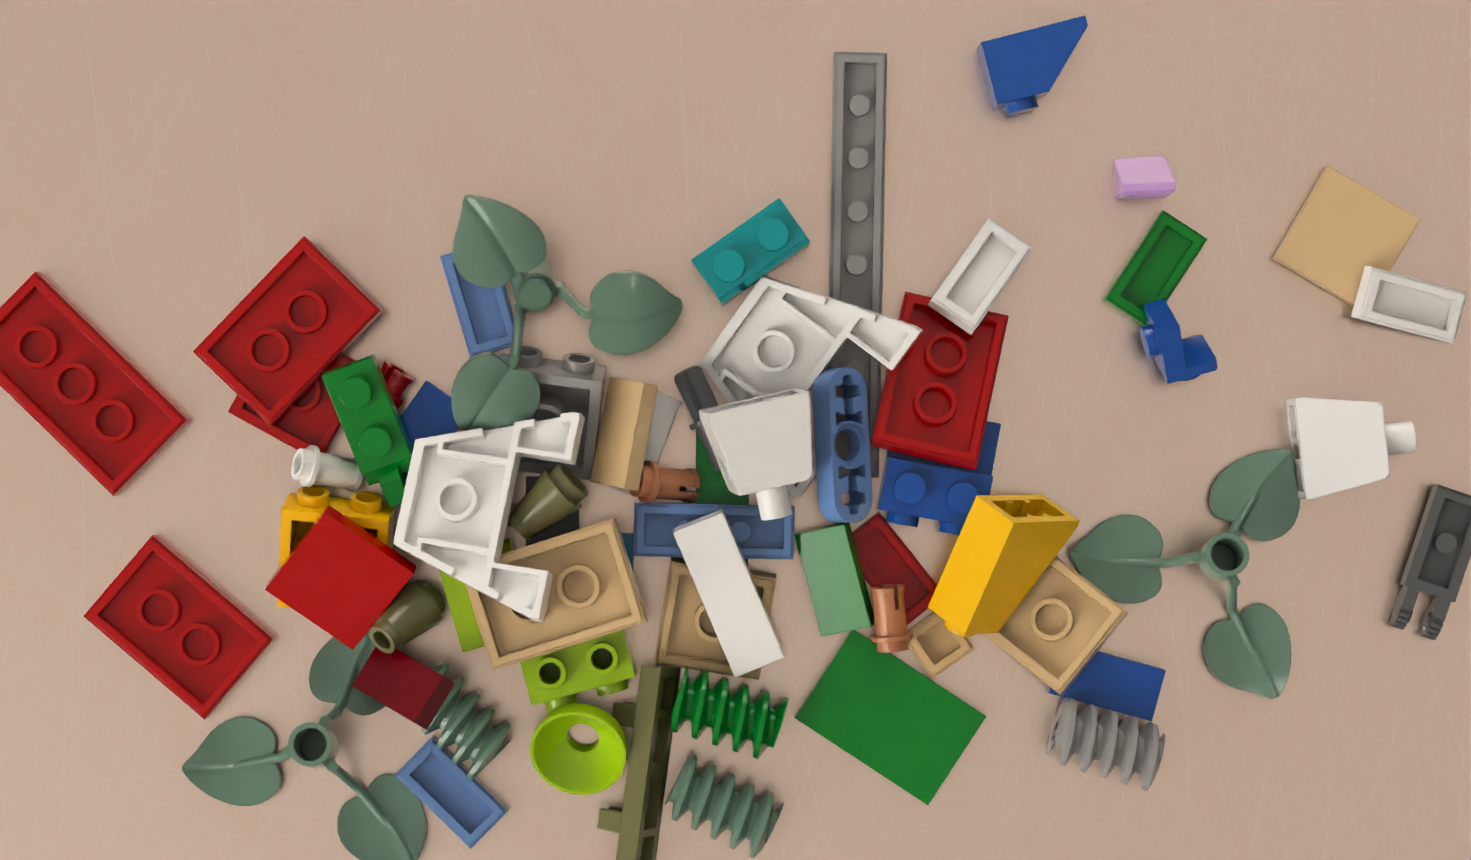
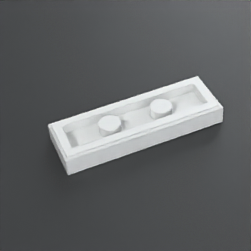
[673,509,784,677]

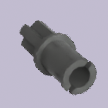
[674,366,720,472]

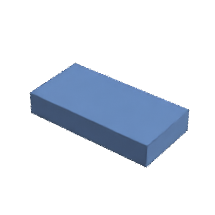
[440,252,515,358]
[395,735,509,849]

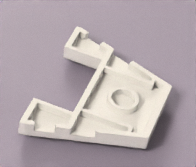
[700,276,923,498]
[393,412,585,623]

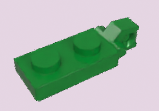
[322,354,413,508]

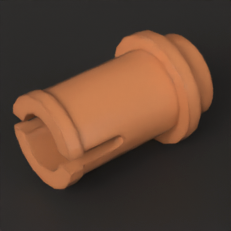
[629,460,700,503]
[870,584,913,653]

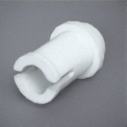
[291,445,363,492]

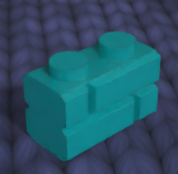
[691,198,810,307]

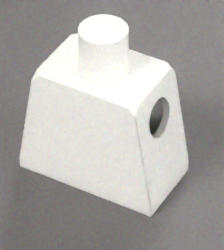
[698,388,813,520]
[1285,397,1416,500]

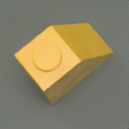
[928,494,1080,638]

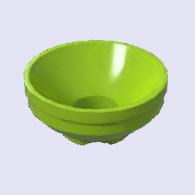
[530,703,627,795]

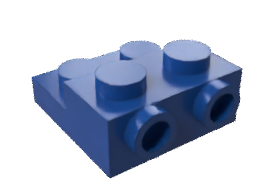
[876,421,1001,535]

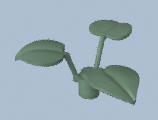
[451,195,682,431]
[1071,449,1300,699]
[182,622,426,860]

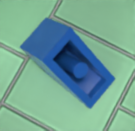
[977,15,1088,116]

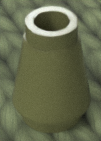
[508,463,588,540]
[369,580,445,653]

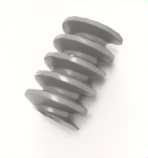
[1046,697,1165,791]

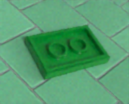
[794,630,986,805]

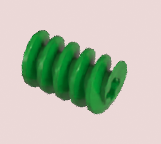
[671,666,789,759]

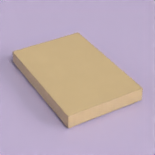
[465,518,648,671]

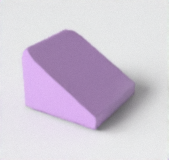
[1113,156,1176,199]

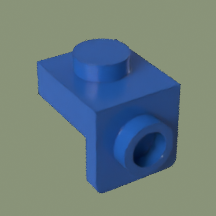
[1140,299,1218,384]

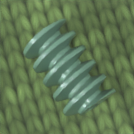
[421,660,511,780]
[665,753,784,859]

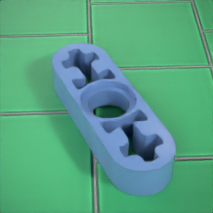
[812,367,873,523]

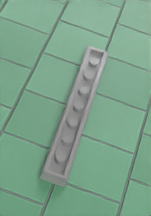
[827,52,887,478]

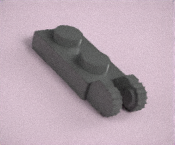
[1390,484,1471,641]

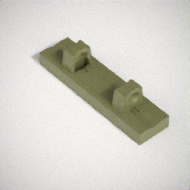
[597,664,681,860]

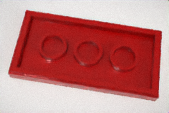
[0,271,190,496]

